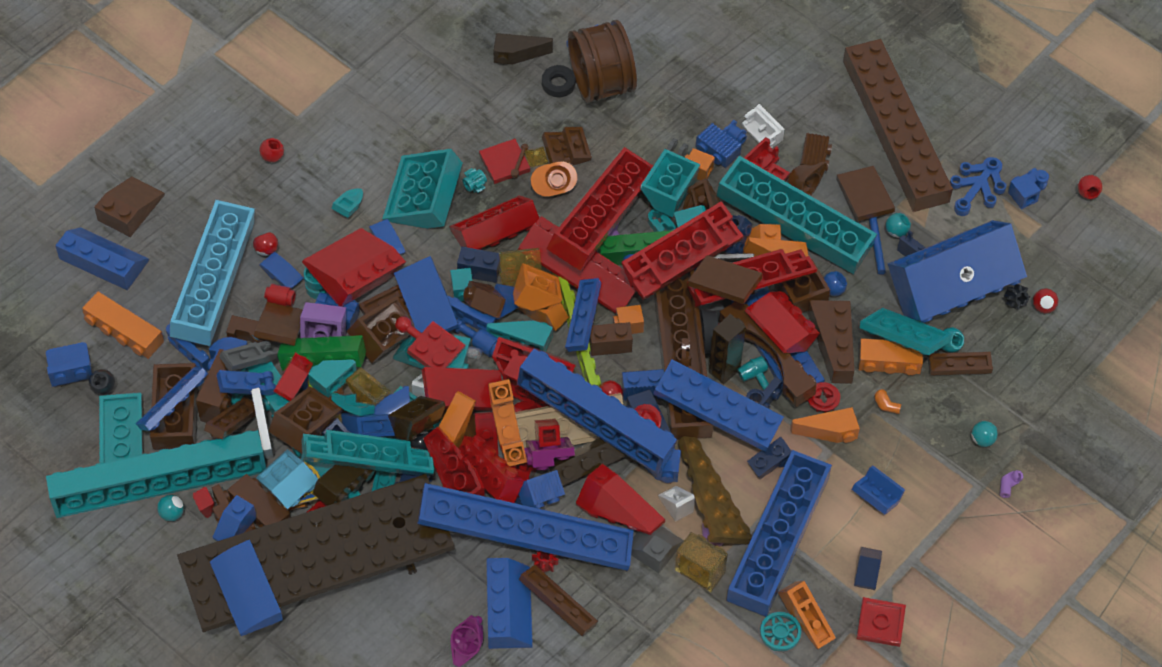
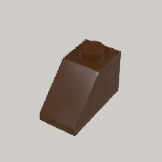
[463,280,506,318]

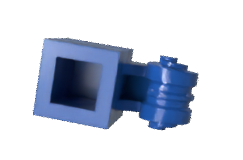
[1008,168,1049,209]

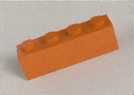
[82,291,164,359]

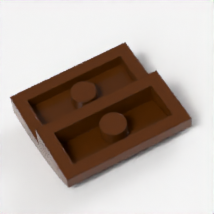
[542,127,592,165]

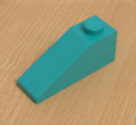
[487,320,553,352]

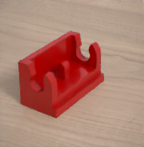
[744,137,780,171]

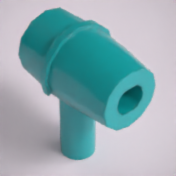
[737,356,769,390]

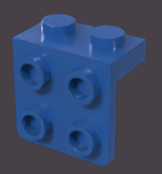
[46,342,92,387]

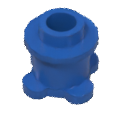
[723,120,747,145]

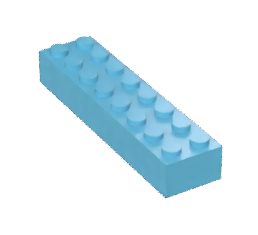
[170,200,255,346]

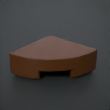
[681,338,690,367]

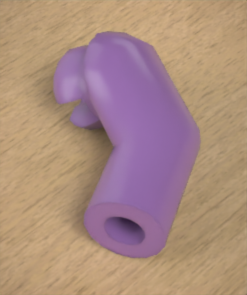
[1000,470,1023,498]

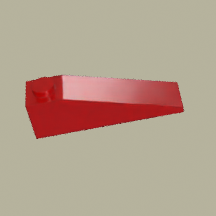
[423,427,485,496]

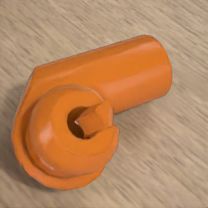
[875,389,901,414]

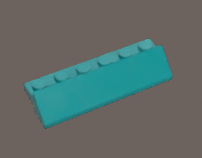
[301,430,434,477]

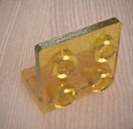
[499,248,541,287]

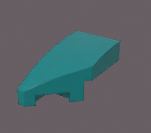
[331,393,375,416]

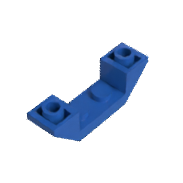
[341,413,395,437]

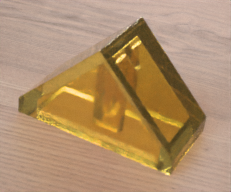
[346,367,391,406]

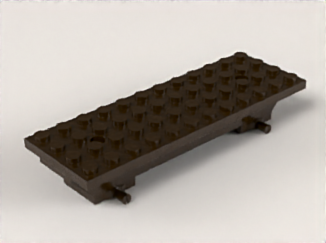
[177,474,455,632]

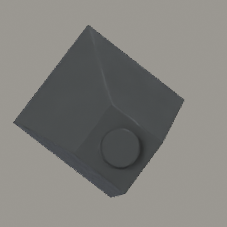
[631,526,684,573]

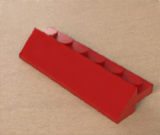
[621,201,743,300]
[518,216,636,313]
[687,249,817,307]

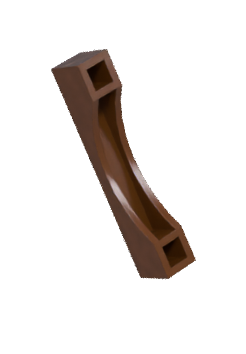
[720,301,817,407]

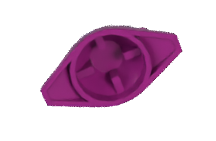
[450,615,484,667]

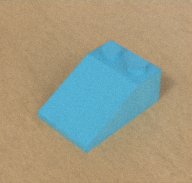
[256,449,318,509]

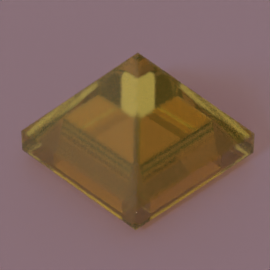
[525,147,548,167]

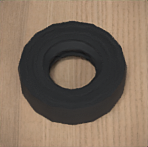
[541,65,576,97]

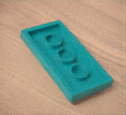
[860,308,952,355]
[99,393,143,463]

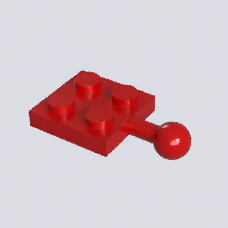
[395,316,465,368]

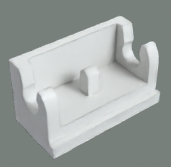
[742,104,784,148]

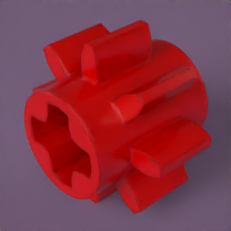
[532,551,559,573]

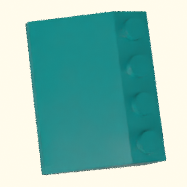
[382,149,463,229]

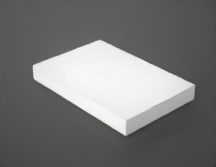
[251,388,274,459]

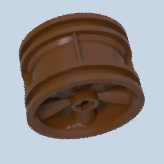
[568,20,637,103]

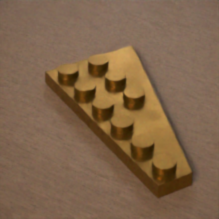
[678,436,752,544]

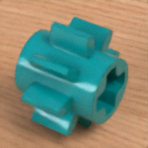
[462,168,487,193]

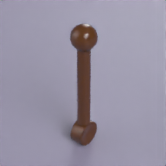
[511,144,529,178]

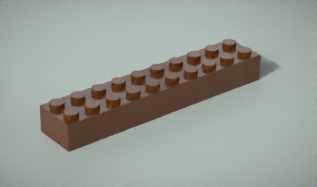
[843,39,953,212]
[654,269,713,440]

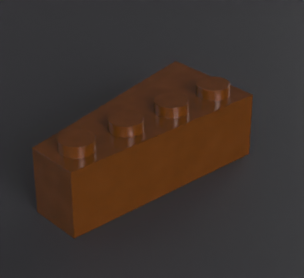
[807,300,855,384]

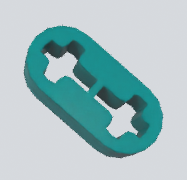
[648,209,677,232]

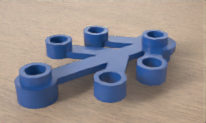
[950,157,1006,216]

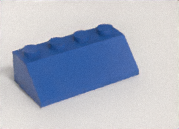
[55,227,149,290]
[487,558,532,649]

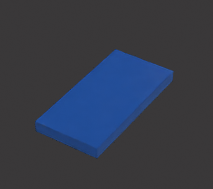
[394,256,460,333]

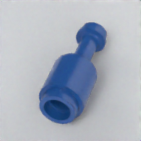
[454,319,498,357]

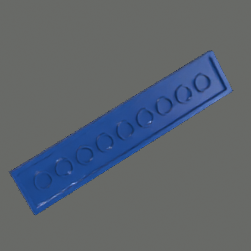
[417,483,634,571]

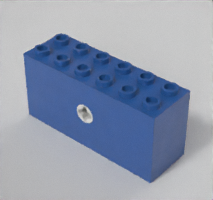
[888,220,1027,323]

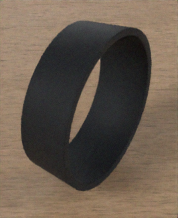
[700,310,718,355]

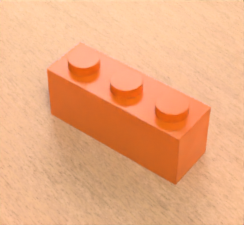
[858,338,923,375]

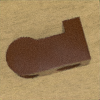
[226,315,266,343]

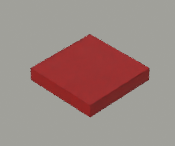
[479,139,531,184]
[857,597,906,647]

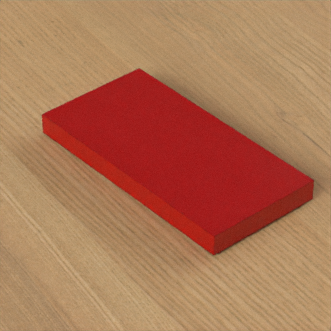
[422,367,502,411]

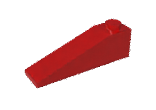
[576,464,666,535]

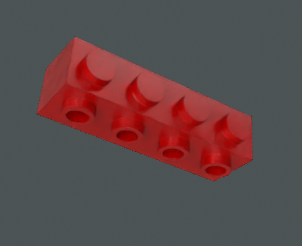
[459,435,524,503]

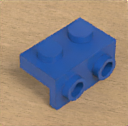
[852,466,905,515]

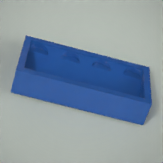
[210,540,283,636]

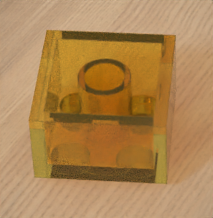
[675,532,728,592]

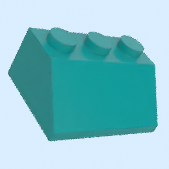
[640,149,701,217]

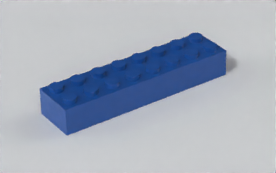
[517,348,677,475]
[727,450,832,617]

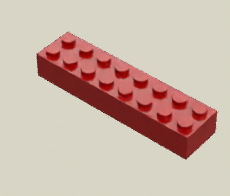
[546,147,653,271]

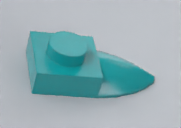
[331,188,363,218]

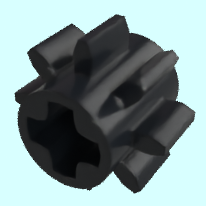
[1004,284,1030,310]

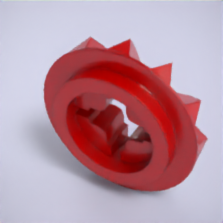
[808,382,840,413]

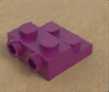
[524,437,575,470]

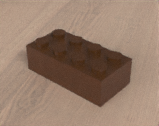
[150,363,198,449]

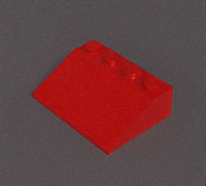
[302,228,406,307]

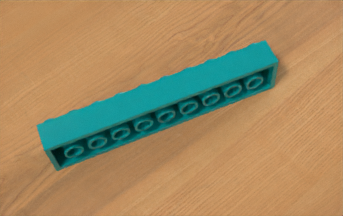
[46,430,266,518]

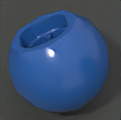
[823,271,847,297]

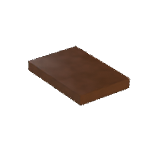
[836,166,895,222]
[688,255,762,304]
[254,302,303,346]

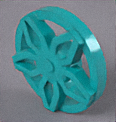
[760,612,801,651]

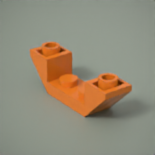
[488,379,527,466]

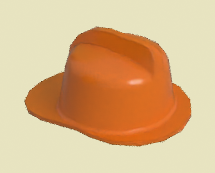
[531,161,577,197]

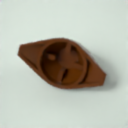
[788,162,827,196]

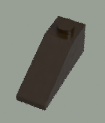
[493,33,553,65]

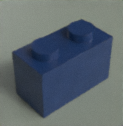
[457,247,501,283]

